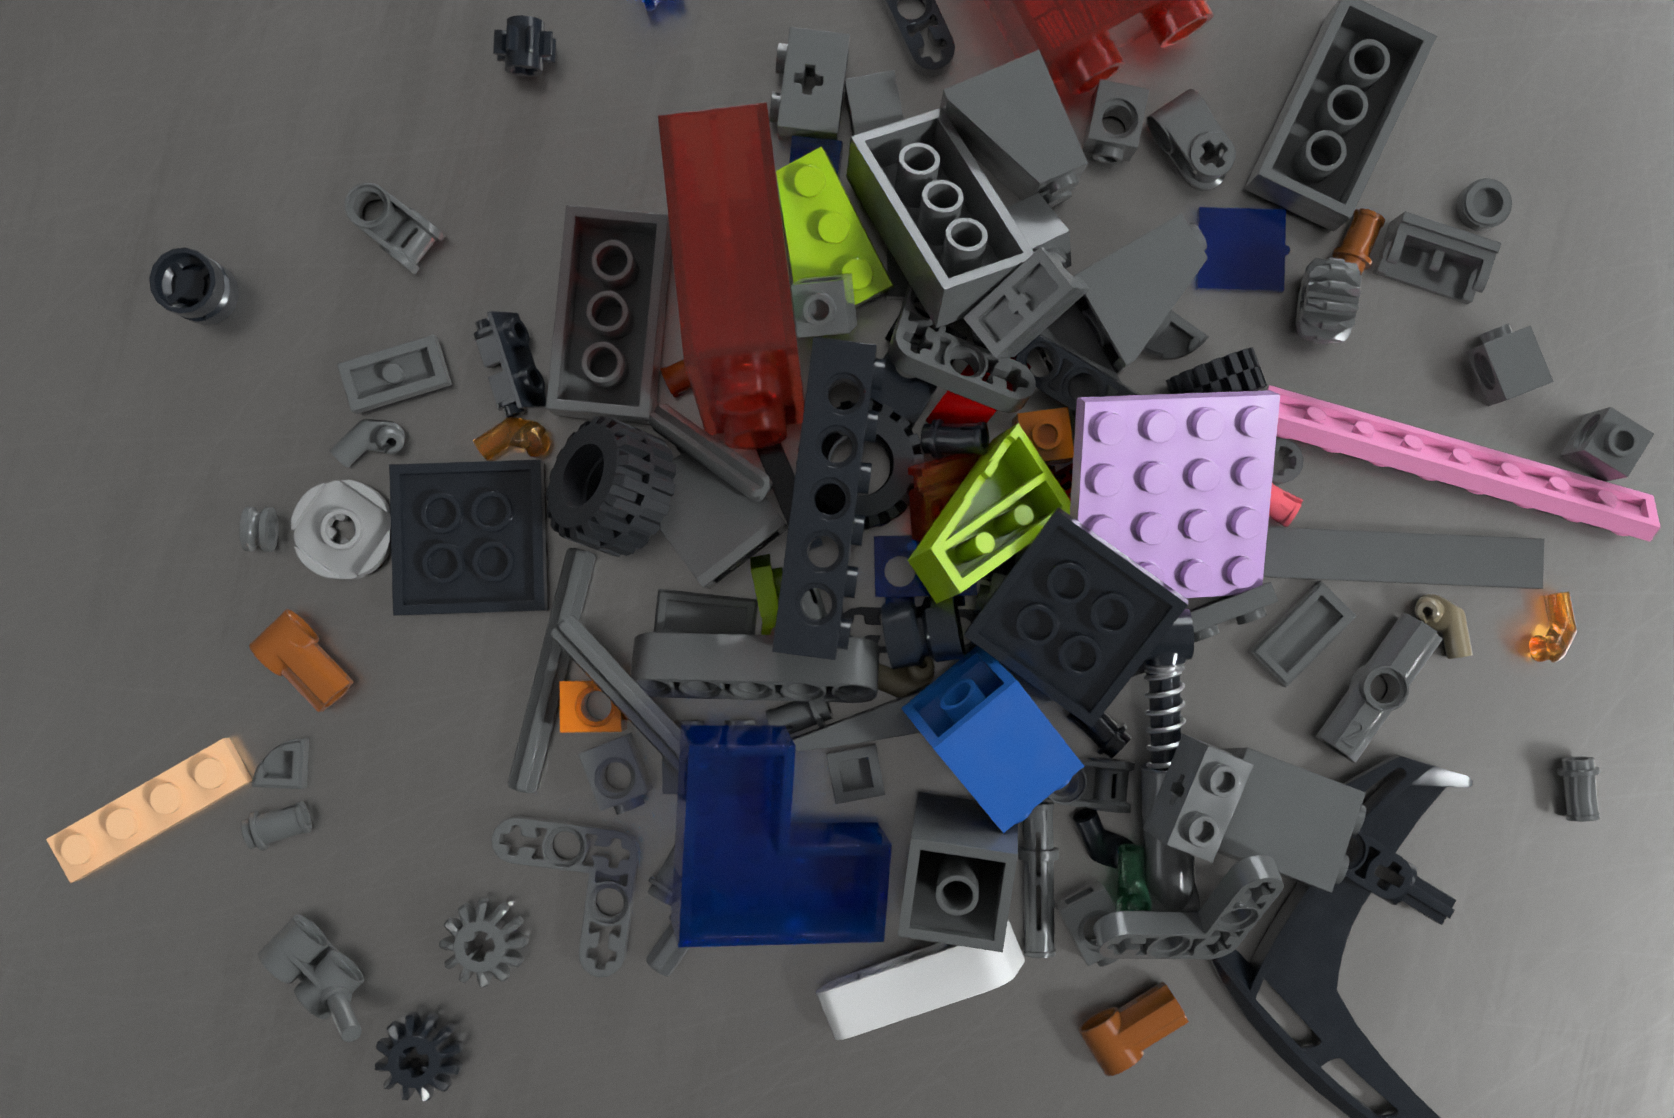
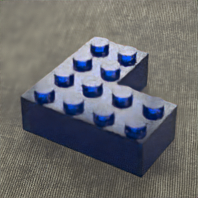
[671,725,892,948]

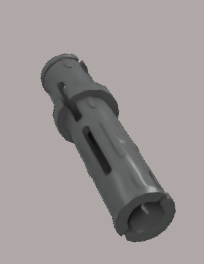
[1018,801,1059,958]

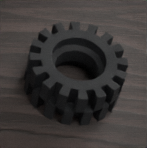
[1166,347,1267,394]

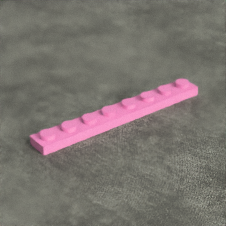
[1267,385,1660,542]

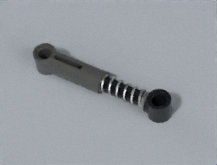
[1141,609,1201,912]

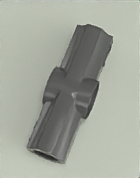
[1316,613,1442,763]

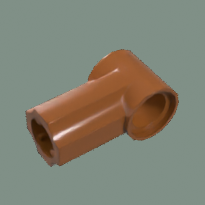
[249,609,354,712]
[1079,982,1189,1076]

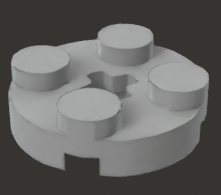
[291,480,391,580]

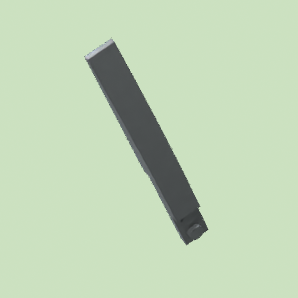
[786,582,1278,752]

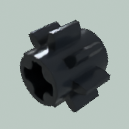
[493,15,556,77]

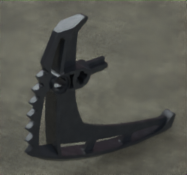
[1210,755,1473,1118]

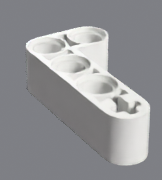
[816,920,1025,1040]

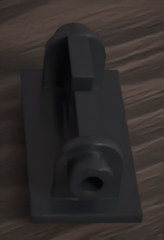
[473,311,547,418]

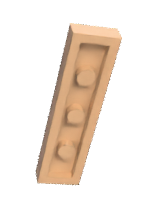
[46,738,253,883]

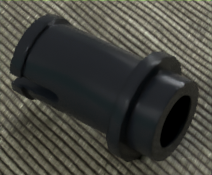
[921,418,989,459]
[1066,712,1132,758]

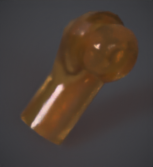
[473,417,551,461]
[1529,591,1577,663]

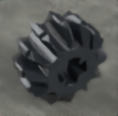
[375,1012,464,1101]

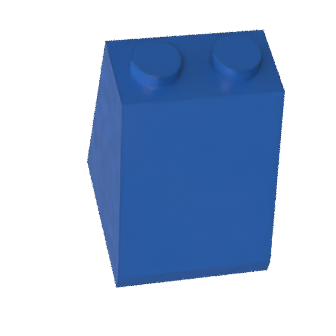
[901,646,1084,833]

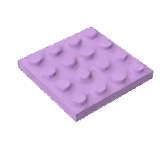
[1070,390,1280,598]

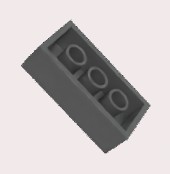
[1244,0,1437,232]
[846,108,1034,328]
[546,205,674,424]

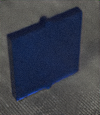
[1196,207,1290,293]

